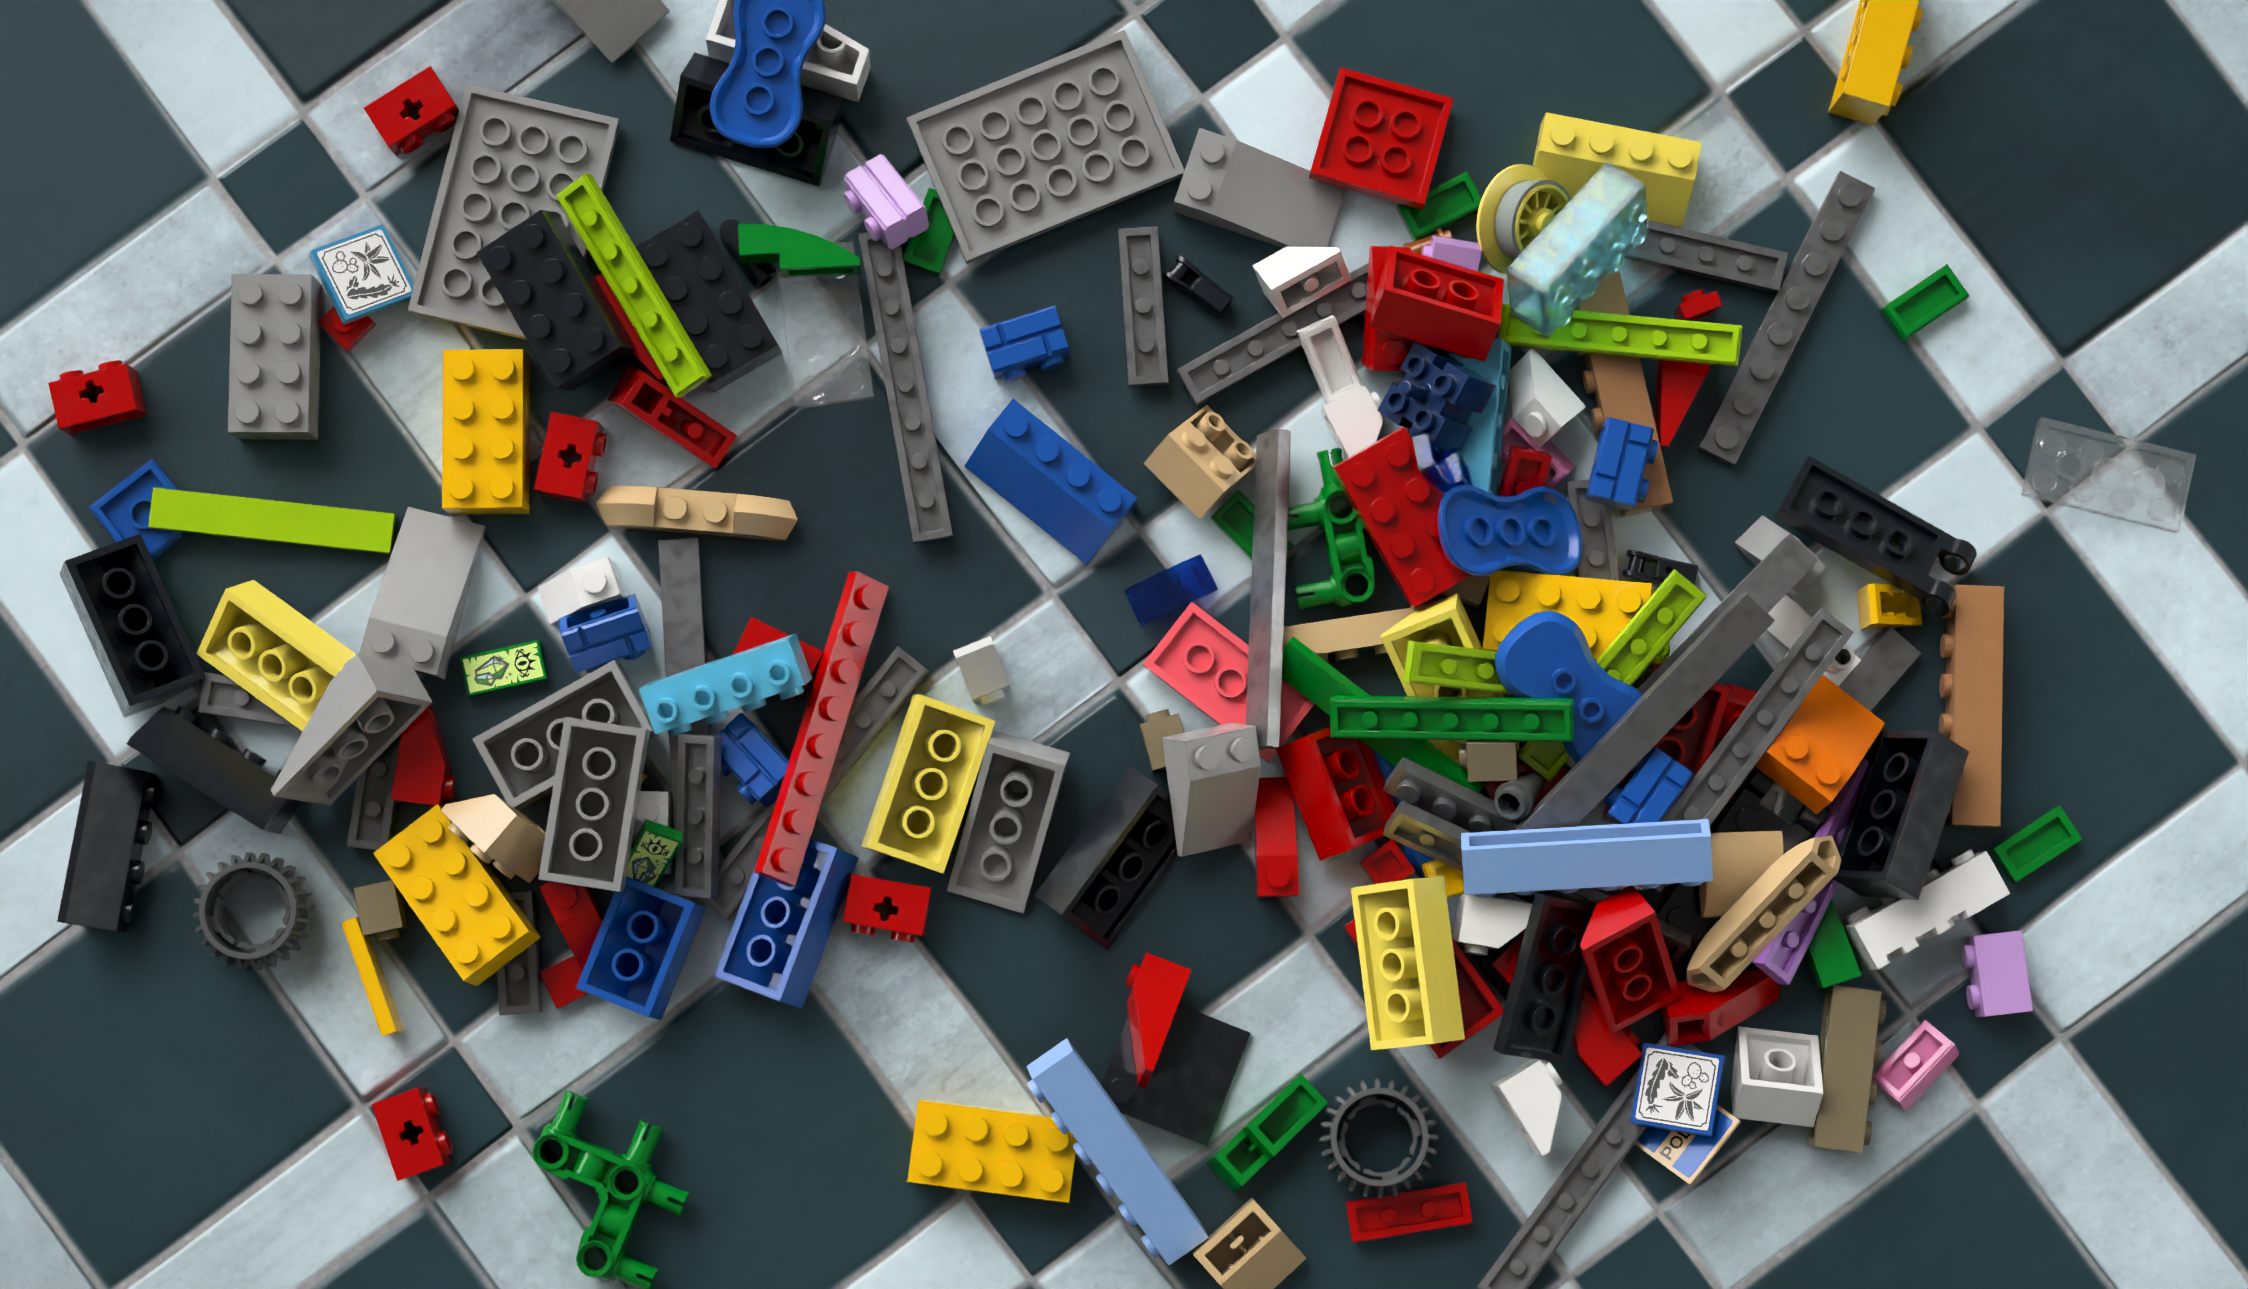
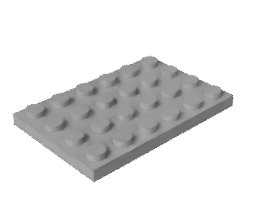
[906,30,1185,264]
[408,84,621,340]

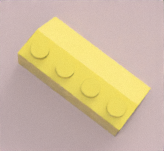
[1533,112,1702,228]
[196,580,356,732]
[1381,593,1520,770]
[861,694,995,874]
[1351,876,1465,1050]

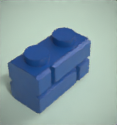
[979,305,1070,382]
[1585,417,1659,511]
[559,593,652,673]
[717,713,789,808]
[1603,747,1694,824]

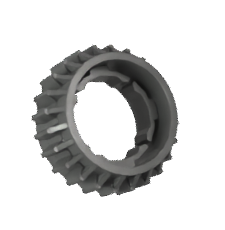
[192,852,315,970]
[1319,1079,1438,1199]

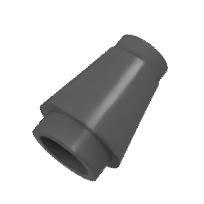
[1494,772,1544,820]

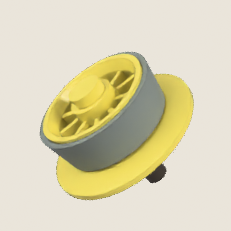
[1476,164,1574,275]

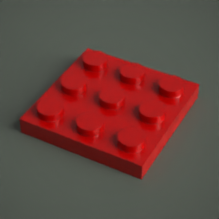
[1309,67,1454,210]

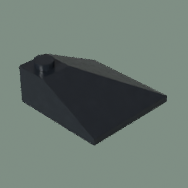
[1101,1004,1251,1146]

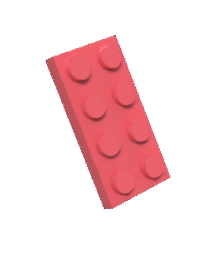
[1143,602,1314,763]

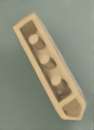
[595,486,798,541]
[1283,606,1423,663]
[1686,835,1841,993]

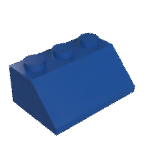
[576,877,706,1020]

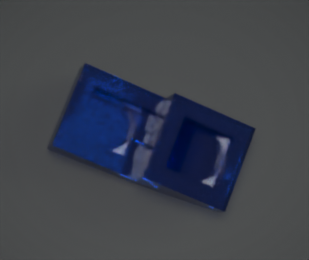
[1412,432,1473,493]
[1124,554,1218,626]

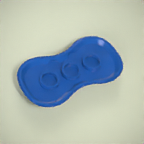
[710,0,826,148]
[1437,485,1582,576]
[1495,611,1643,763]

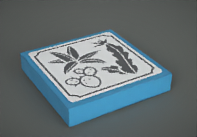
[309,224,414,325]

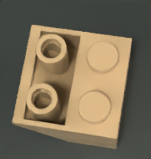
[1143,405,1256,519]
[440,794,546,883]
[1192,1198,1307,1289]

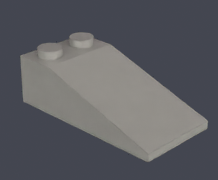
[1173,128,1346,248]
[359,507,486,680]
[271,654,432,806]
[947,731,1070,914]

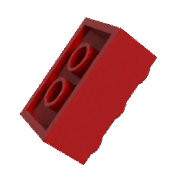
[1370,245,1504,362]
[1276,727,1396,861]
[1580,886,1681,1034]

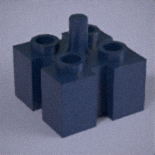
[1377,341,1496,456]

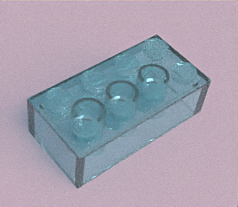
[1506,162,1649,338]

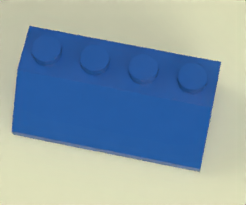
[964,399,1138,566]
[714,839,859,1009]

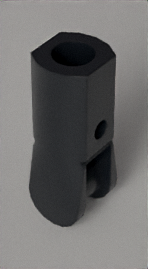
[719,219,777,289]
[1162,255,1234,319]
[1622,550,1698,585]

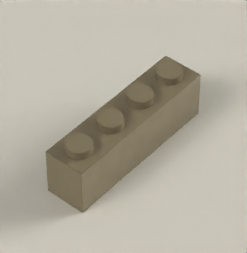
[1807,985,1886,1153]

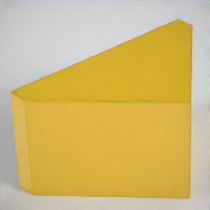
[1856,583,1922,630]

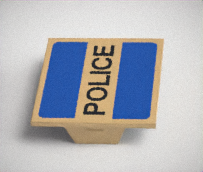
[1635,1105,1741,1186]

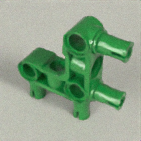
[1287,434,1433,610]
[532,1089,690,1289]

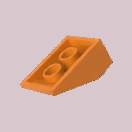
[1755,675,1885,814]

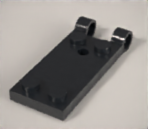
[1774,455,1977,617]
[1656,768,1829,953]

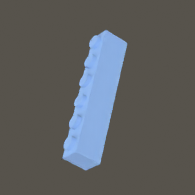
[1461,819,1713,898]
[1027,1038,1209,1265]

